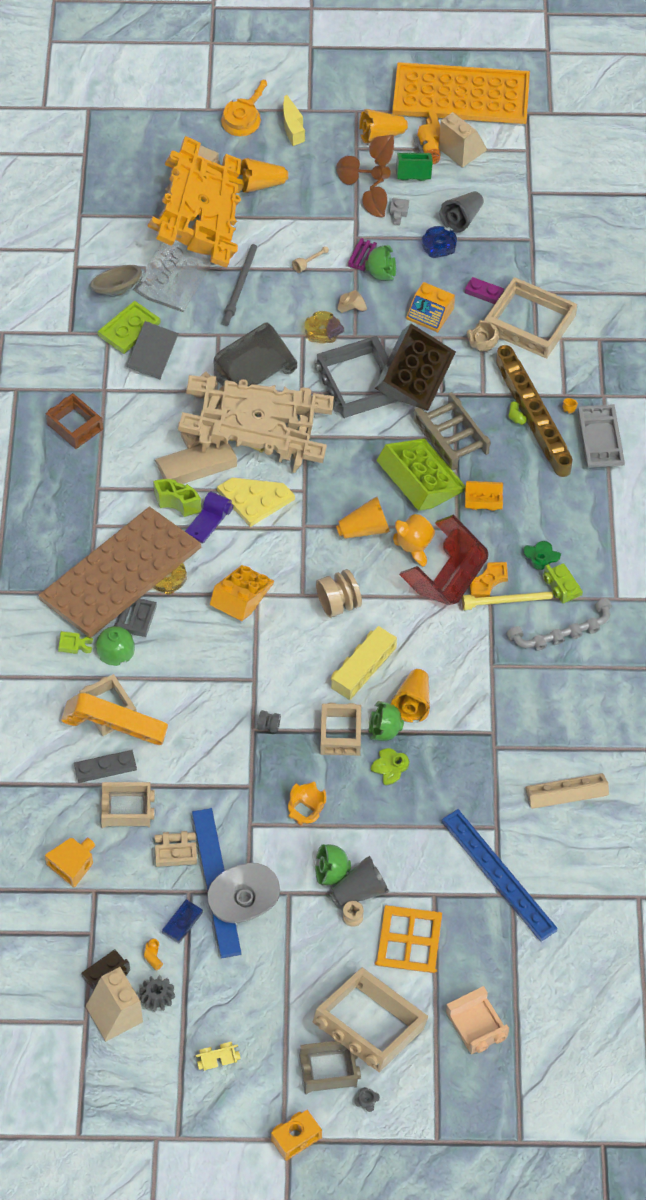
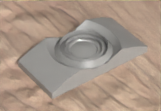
[578,404,625,468]

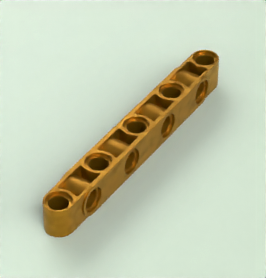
[496,345,573,477]

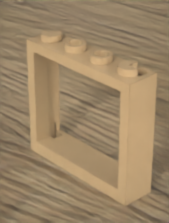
[485,277,577,359]
[312,967,428,1072]

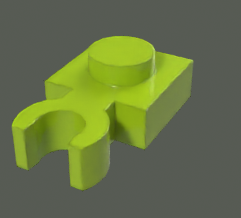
[58,631,93,654]

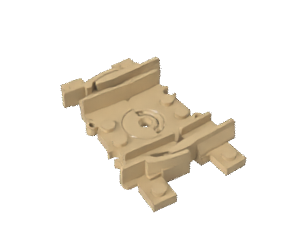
[178,375,334,473]

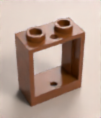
[45,393,103,449]

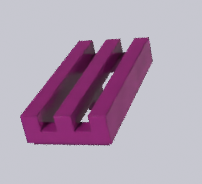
[348,238,377,271]

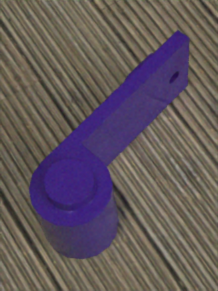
[185,491,233,544]

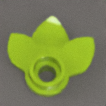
[370,748,410,785]

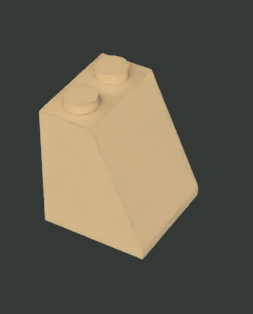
[439,112,487,168]
[86,967,143,1042]

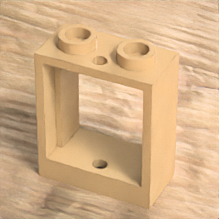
[79,674,137,736]
[321,703,361,756]

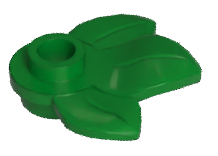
[524,541,561,570]

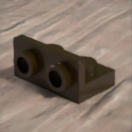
[81,949,130,991]

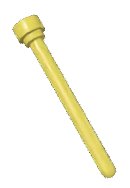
[462,592,554,610]

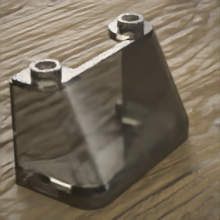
[213,322,297,386]

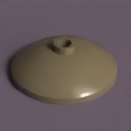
[90,265,142,295]

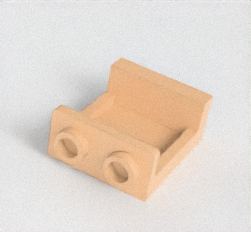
[446,986,509,1055]

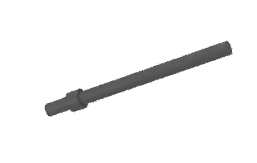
[222,244,258,326]

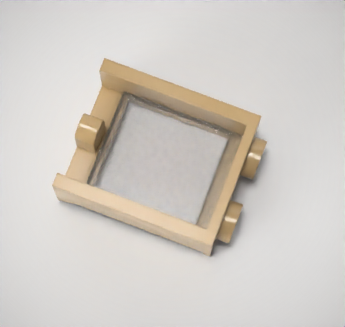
[101,782,155,828]

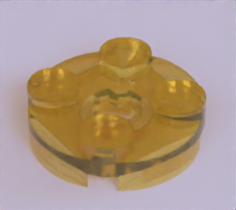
[305,311,340,343]
[153,563,187,595]

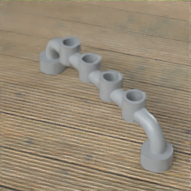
[506,598,612,651]

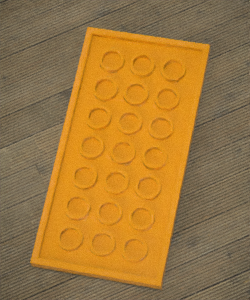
[392,62,530,124]

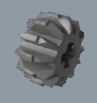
[139,975,175,1012]

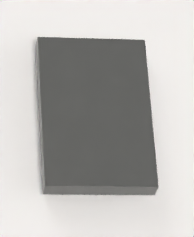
[127,321,179,379]

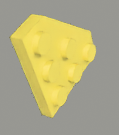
[217,478,295,527]

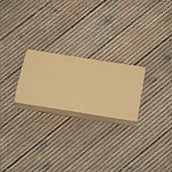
[155,441,237,484]

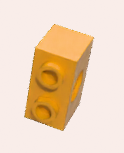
[271,1109,322,1161]

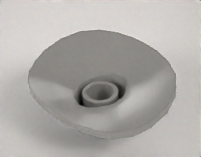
[208,863,280,923]

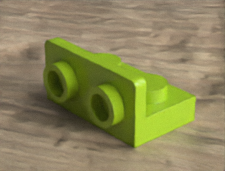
[543,563,583,604]

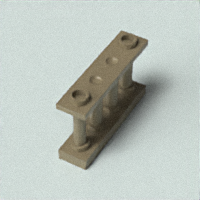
[414,392,491,471]

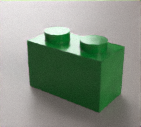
[396,152,433,181]

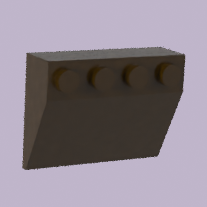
[375,323,456,411]

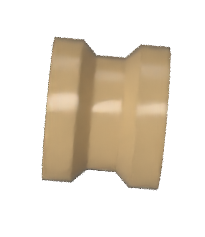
[343,901,364,927]

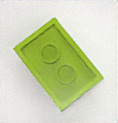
[98,301,161,354]

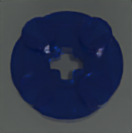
[422,226,457,258]

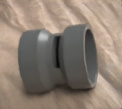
[257,710,281,733]

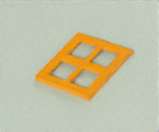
[375,905,442,973]

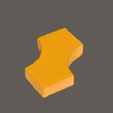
[470,562,508,598]

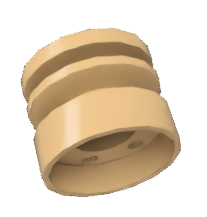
[316,569,362,618]

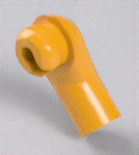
[144,939,163,970]

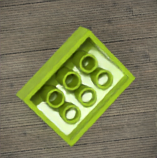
[376,438,466,511]

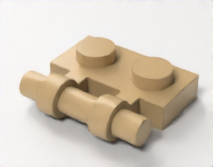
[155,831,197,867]

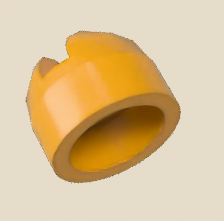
[562,398,578,414]

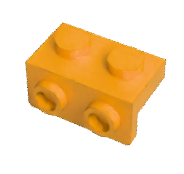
[465,481,503,511]

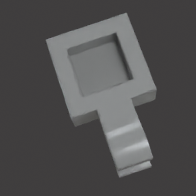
[390,198,409,225]

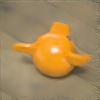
[393,514,435,567]

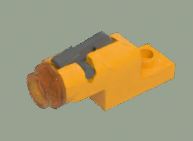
[414,110,441,164]

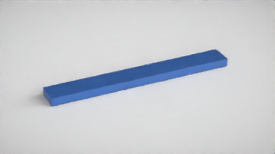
[192,808,241,959]
[442,809,558,942]

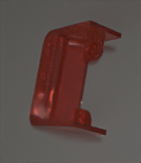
[399,514,489,605]

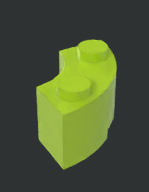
[153,479,202,517]

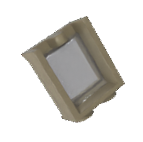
[299,1041,361,1094]

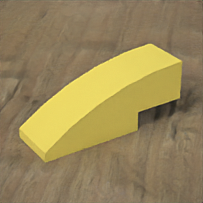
[283,95,305,146]

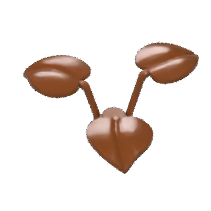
[336,135,394,217]

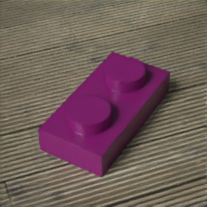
[465,277,504,304]

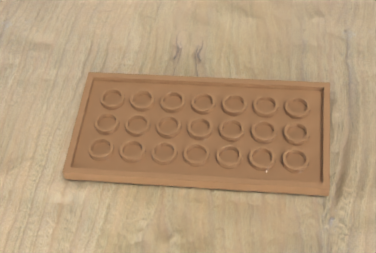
[38,506,202,638]

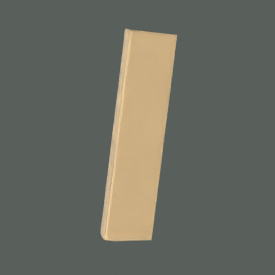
[525,773,609,809]

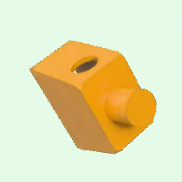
[45,837,95,888]

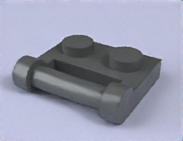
[114,598,157,637]

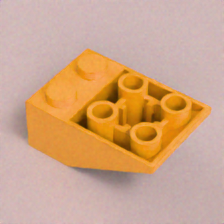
[210,565,274,621]

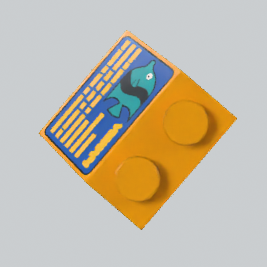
[406,282,455,333]

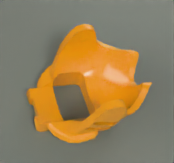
[288,782,326,826]

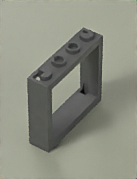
[315,336,398,418]

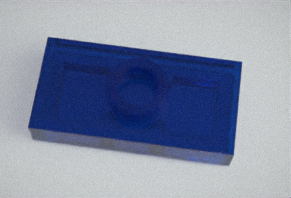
[162,899,203,943]

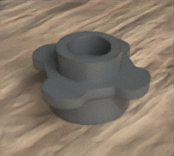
[355,1087,380,1112]

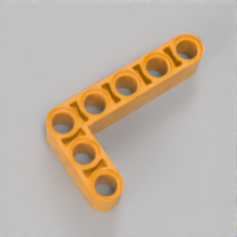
[61,693,168,745]

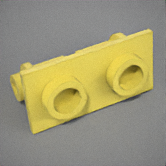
[195,1041,241,1071]

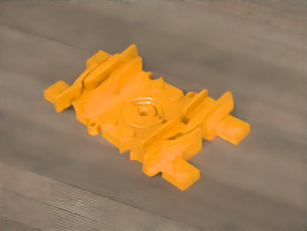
[148,136,245,268]

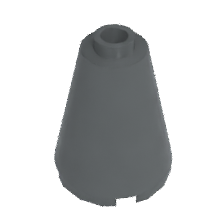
[439,191,484,233]
[330,856,389,907]

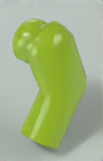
[508,402,527,425]

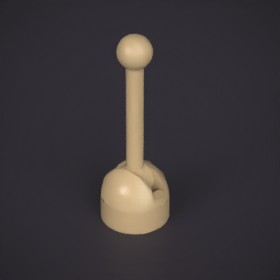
[292,246,329,273]

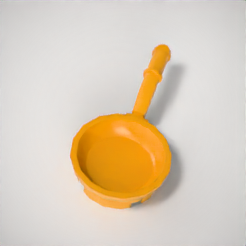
[221,79,267,137]

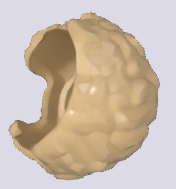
[466,320,499,352]

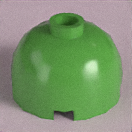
[365,245,396,281]
[96,626,135,666]
[369,701,404,741]
[315,844,351,885]

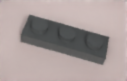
[74,750,137,783]

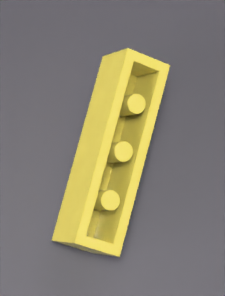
[331,626,397,700]

